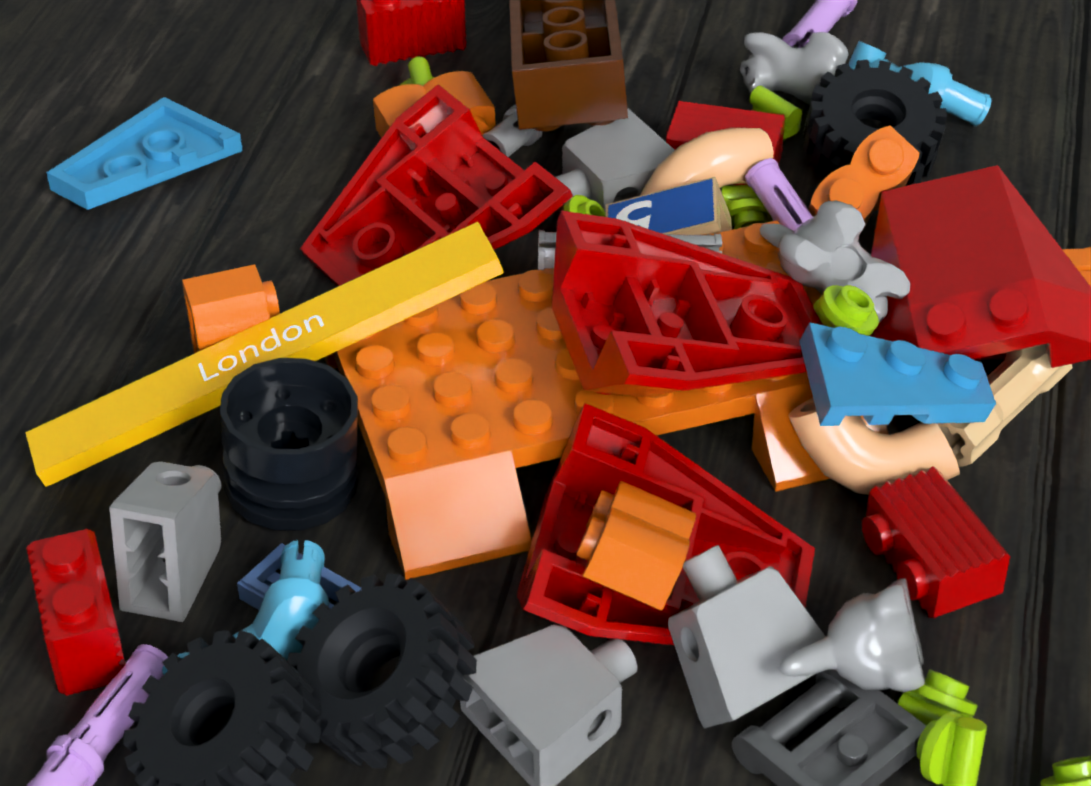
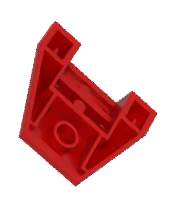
[300,84,573,287]
[869,165,1091,368]
[552,211,823,397]
[517,403,815,645]

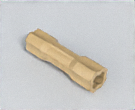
[937,344,1073,467]

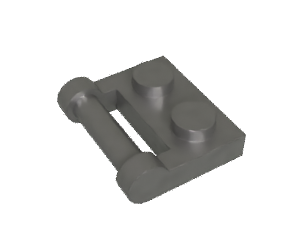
[732,669,926,786]

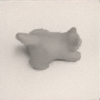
[740,32,848,105]
[760,200,910,322]
[779,578,925,692]

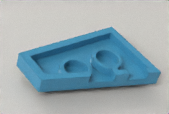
[47,97,242,210]
[799,322,996,426]

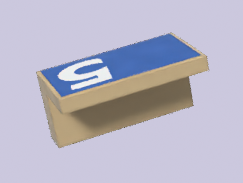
[606,177,732,235]

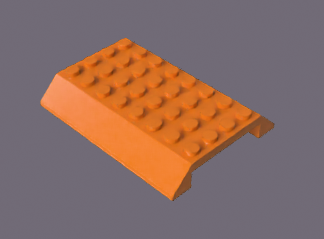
[325,220,889,580]

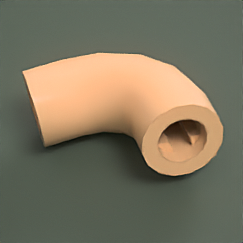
[640,128,773,196]
[789,398,960,495]

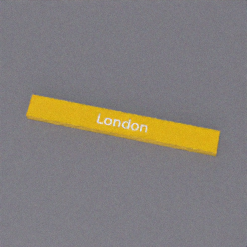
[25,222,504,487]

